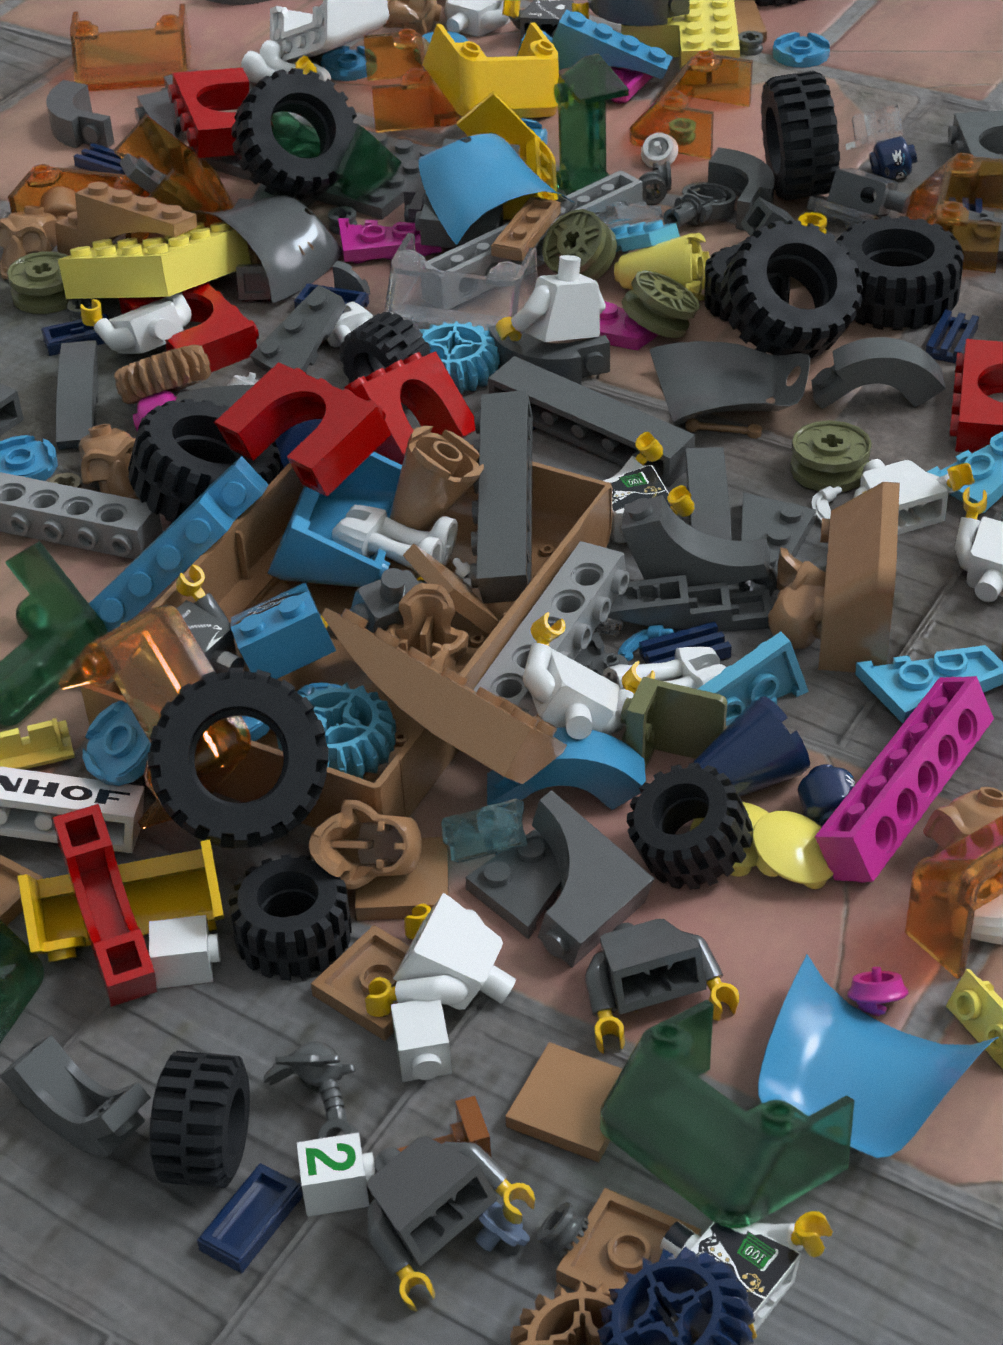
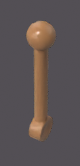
[685,418,762,438]

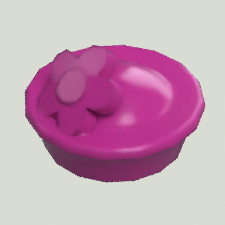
[848,967,909,1016]

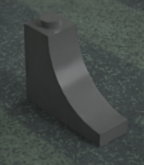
[621,495,771,587]
[532,790,655,968]

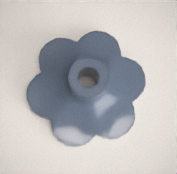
[475,1201,530,1251]

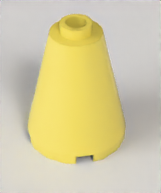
[614,233,710,301]

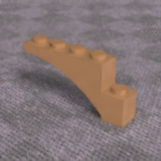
[55,182,197,256]

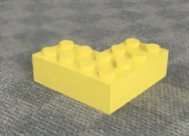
[621,0,740,84]
[58,222,251,299]

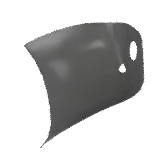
[191,195,342,303]
[650,341,810,427]

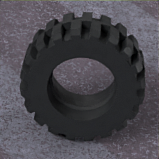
[231,68,360,200]
[761,70,840,200]
[836,216,964,330]
[720,220,863,358]
[128,399,281,523]
[148,668,329,849]

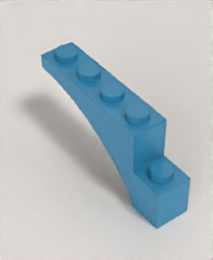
[516,9,673,80]
[85,456,269,635]

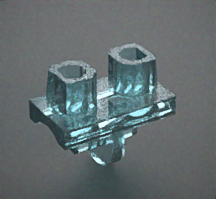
[441,798,527,863]

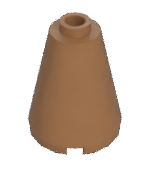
[390,425,484,531]

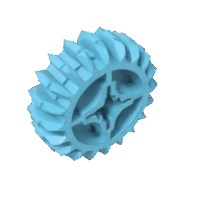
[419,321,500,394]
[277,682,396,779]

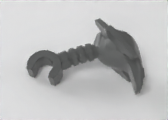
[263,1041,361,1142]

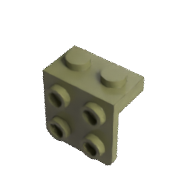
[621,677,727,770]

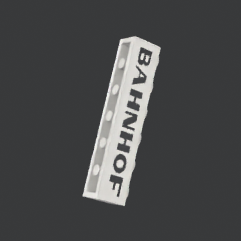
[0,767,145,853]

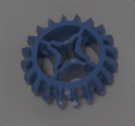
[597,1246,755,1345]

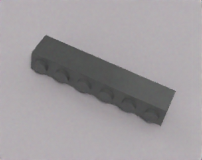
[488,356,695,487]
[470,390,533,604]

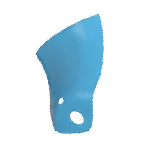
[418,133,574,245]
[758,954,999,1158]

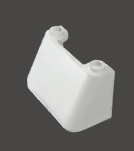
[270,0,389,63]

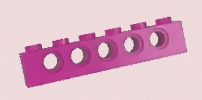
[815,676,994,883]

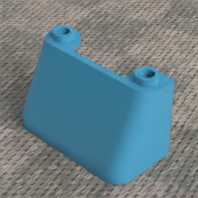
[267,452,402,588]

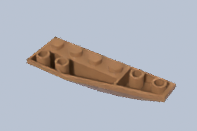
[322,608,567,784]

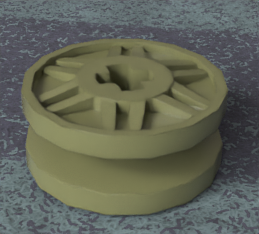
[542,209,617,280]
[7,251,71,314]
[621,270,700,338]
[790,420,872,492]

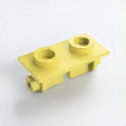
[0,718,75,770]
[946,969,1003,1069]

